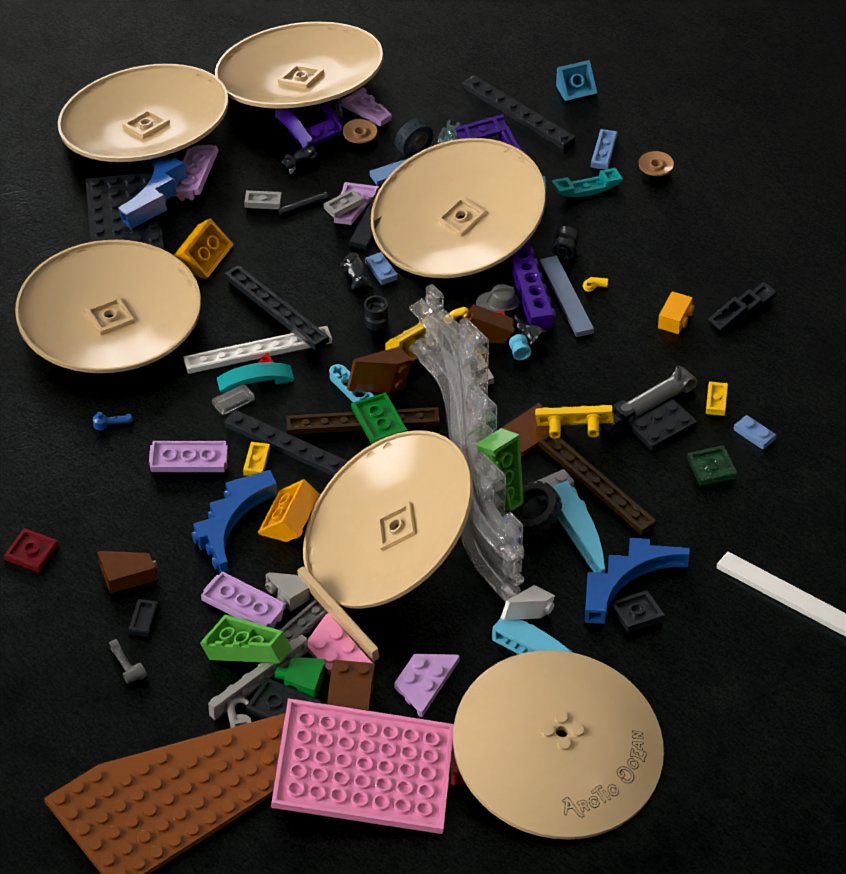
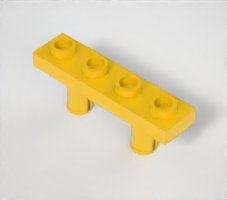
[535,405,614,439]

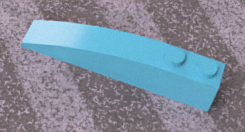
[546,481,605,573]
[492,618,573,654]

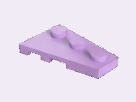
[341,87,392,127]
[334,182,379,225]

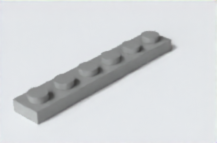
[208,635,308,720]

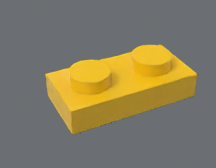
[706,382,728,416]
[243,442,270,476]

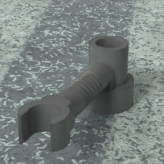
[109,639,148,684]

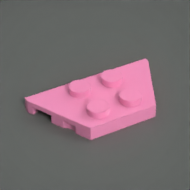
[308,613,372,675]

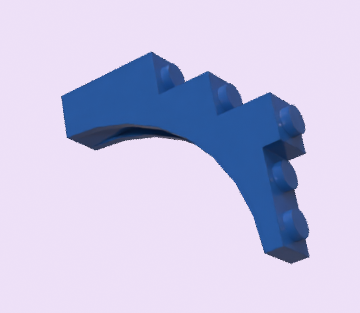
[118,156,187,229]
[191,470,277,574]
[585,538,690,624]

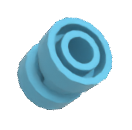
[509,334,531,360]

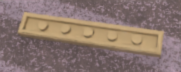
[297,567,379,662]

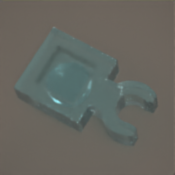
[438,120,460,144]

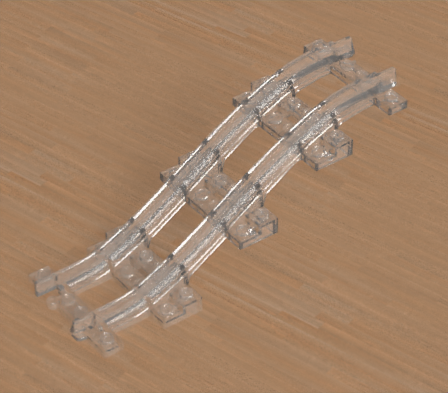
[410,284,524,602]

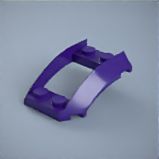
[274,102,345,148]
[455,114,526,154]

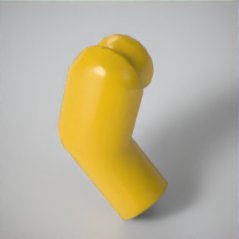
[583,277,608,292]
[444,307,468,325]

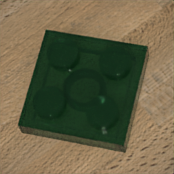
[687,445,737,486]

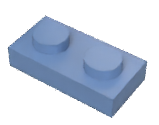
[365,252,397,285]
[734,415,776,449]

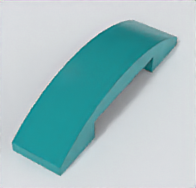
[552,168,623,197]
[217,362,294,394]

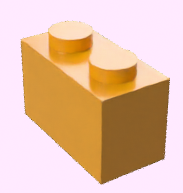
[658,291,694,334]

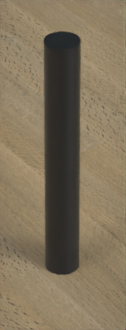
[278,192,328,216]

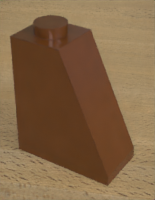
[457,304,515,343]
[98,551,159,594]

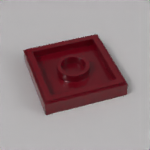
[4,528,59,572]

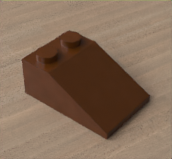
[347,347,412,393]
[327,659,375,711]

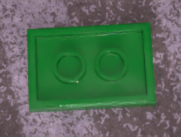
[351,392,408,445]

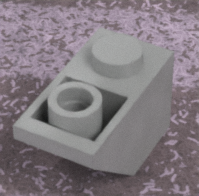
[265,573,310,612]

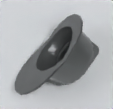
[476,284,520,311]

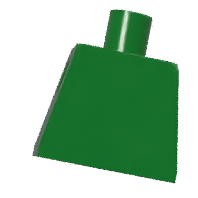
[275,657,326,699]

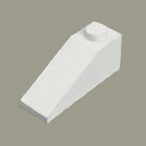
[501,585,555,620]

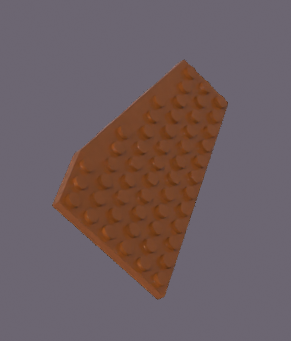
[44,713,286,874]

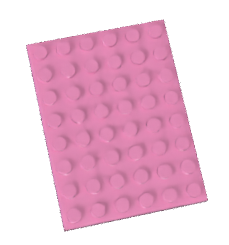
[271,698,454,834]

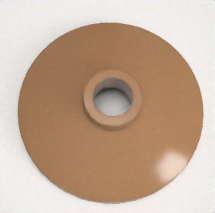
[343,119,377,144]
[639,151,674,176]

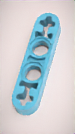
[329,364,374,402]

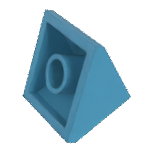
[556,60,597,101]

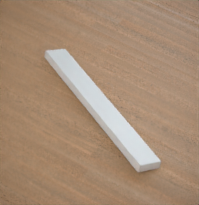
[183,326,332,374]
[717,552,846,637]

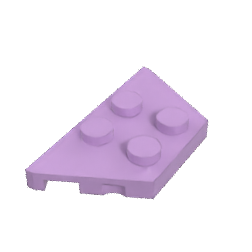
[395,654,459,717]

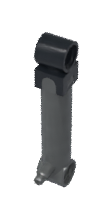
[600,366,697,435]

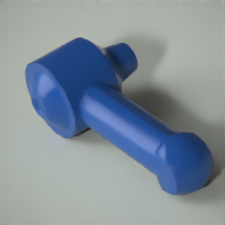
[93,412,133,430]

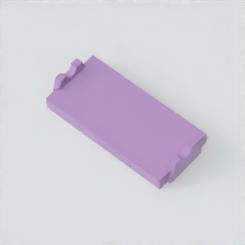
[172,145,218,201]
[149,441,228,472]
[201,572,286,629]

